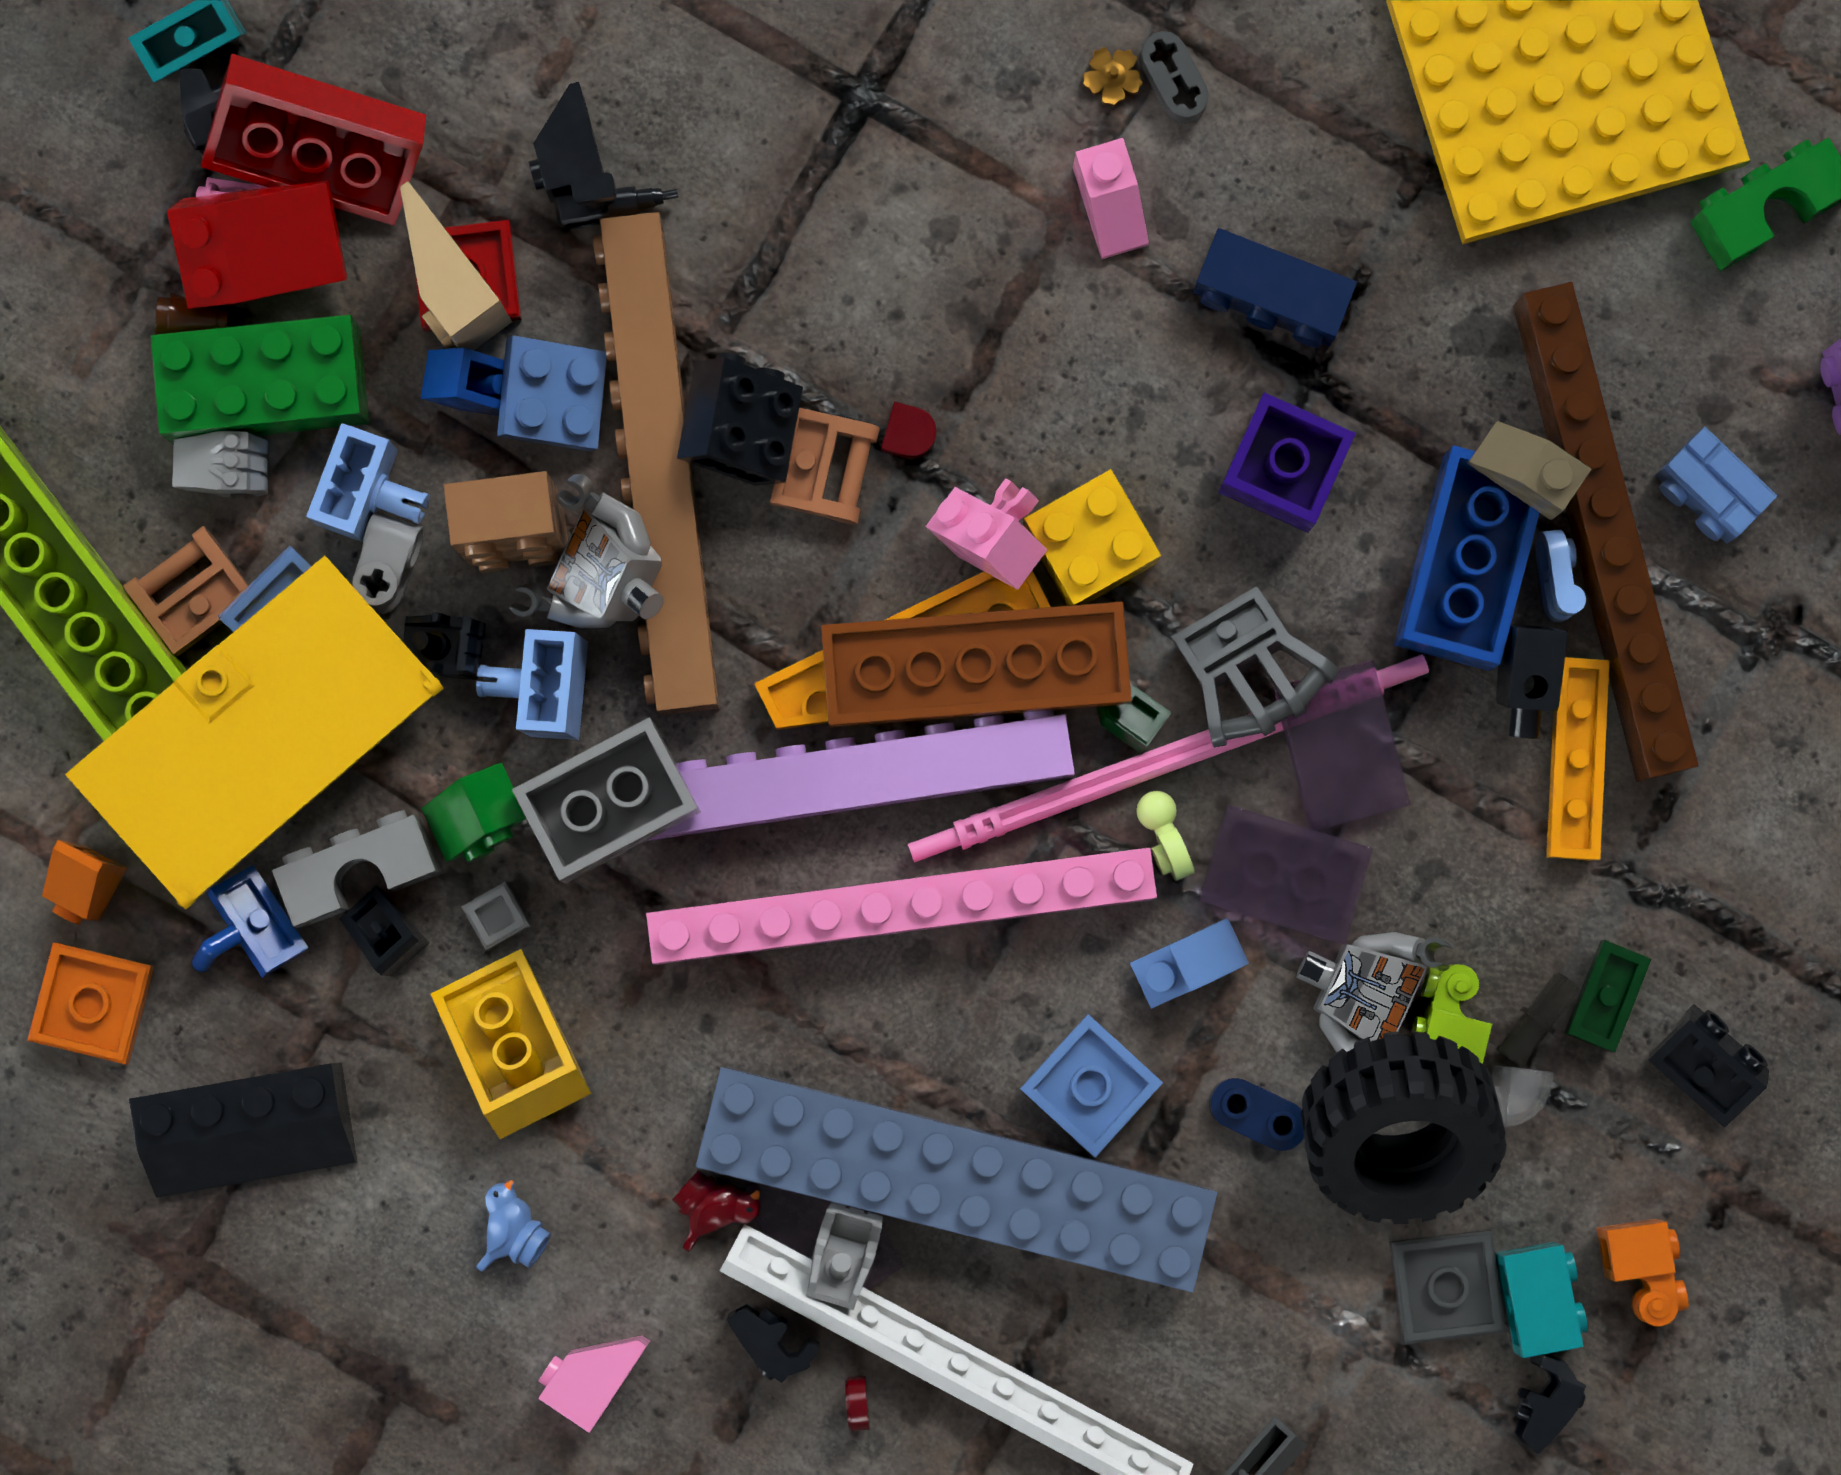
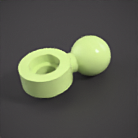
[1136,791,1195,881]

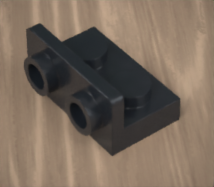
[1648,1004,1769,1128]

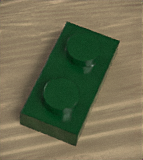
[1564,940,1651,1053]

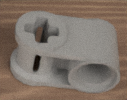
[352,513,424,614]

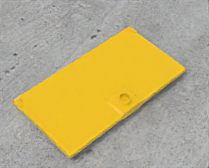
[65,555,444,910]

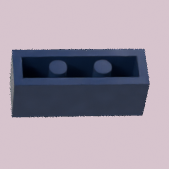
[1192,228,1357,348]

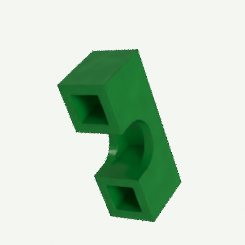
[1690,137,1841,272]

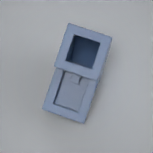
[1130,918,1249,1009]

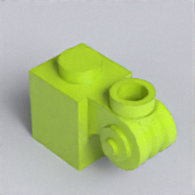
[1410,964,1492,1064]

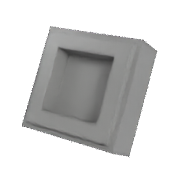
[461,882,531,951]

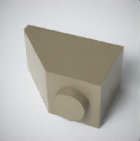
[1467,421,1592,520]

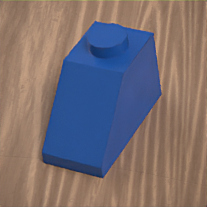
[420,348,504,416]

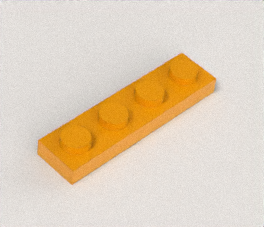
[1546,657,1610,861]

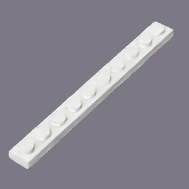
[720,1224,1193,1475]

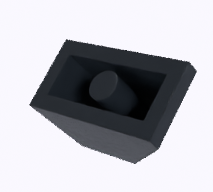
[529,82,604,203]

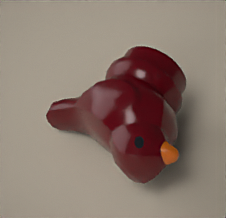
[672,1169,761,1252]

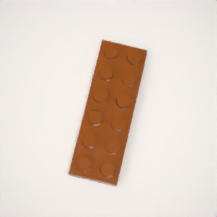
[821,602,1132,727]

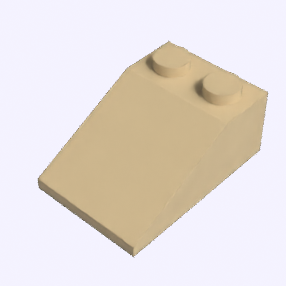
[400,181,512,350]

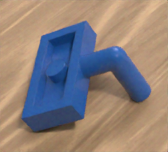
[192,865,308,978]

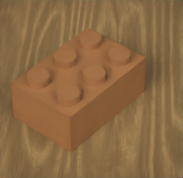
[443,471,568,573]

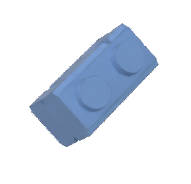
[1655,426,1777,544]

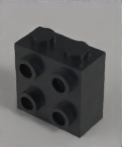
[677,353,803,486]

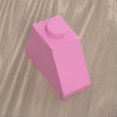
[1073,138,1149,260]
[538,1336,650,1433]

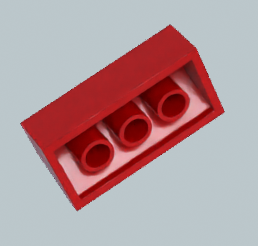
[201,54,426,226]

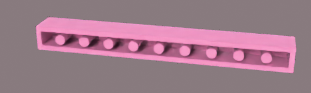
[646,848,1157,965]

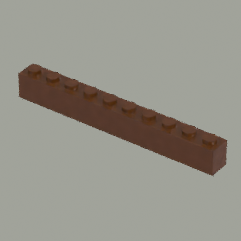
[1513,282,1699,782]

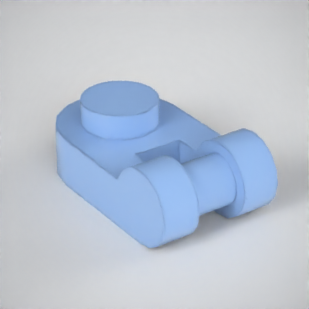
[1536,530,1586,622]

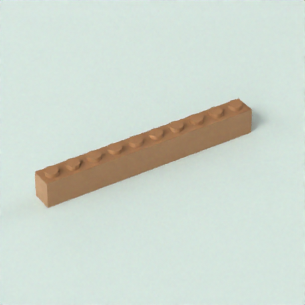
[593,212,720,716]

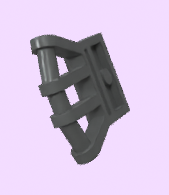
[1171,586,1340,748]

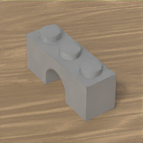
[272,810,443,928]

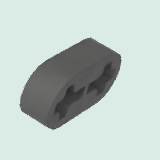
[1140,31,1209,124]

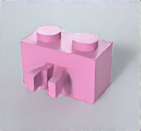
[925,478,1048,590]

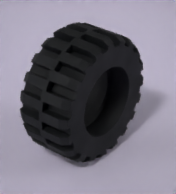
[1301,1031,1507,1224]

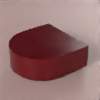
[881,401,937,459]
[845,1375,870,1432]

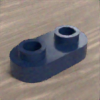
[1209,1078,1304,1151]

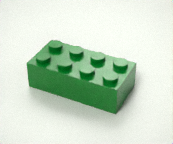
[151,315,369,444]

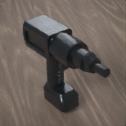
[554,173,679,230]

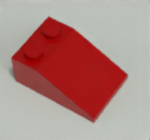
[167,180,347,309]

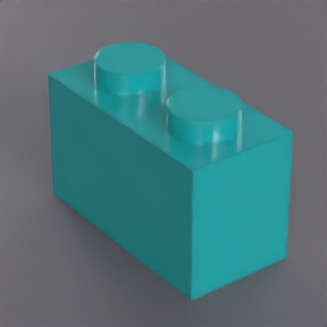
[128,0,247,83]
[1495,1242,1588,1358]

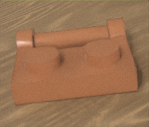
[770,408,880,525]
[123,526,249,657]

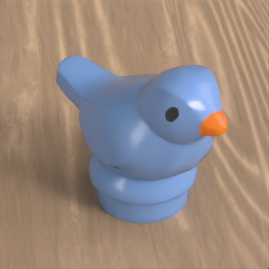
[476,1180,551,1272]

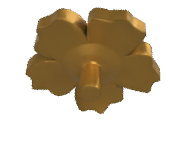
[1082,47,1143,107]

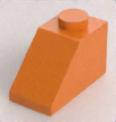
[42,840,127,925]

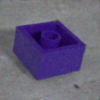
[1218,392,1356,533]

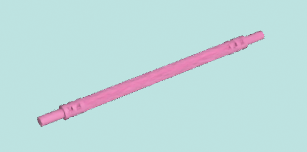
[908,654,1429,863]

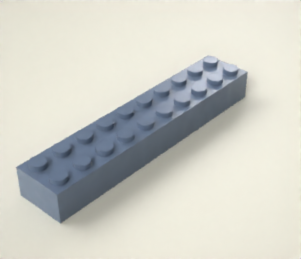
[696,1066,1217,1293]

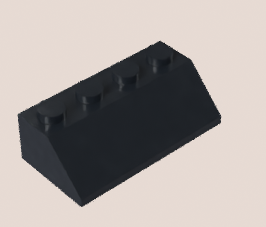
[129,1063,357,1198]

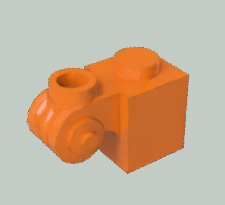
[1596,1219,1689,1326]

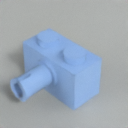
[306,423,430,542]
[476,629,588,740]

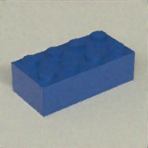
[1393,445,1540,671]

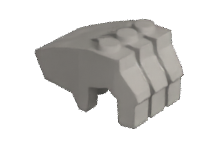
[172,431,269,497]
[806,1202,883,1310]

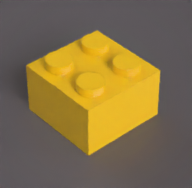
[1023,469,1161,606]

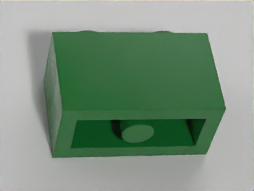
[421,762,526,863]

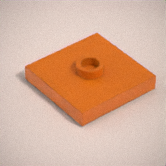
[27,942,155,1064]

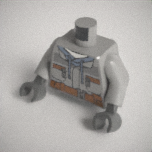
[510,474,664,628]
[1296,932,1454,1053]

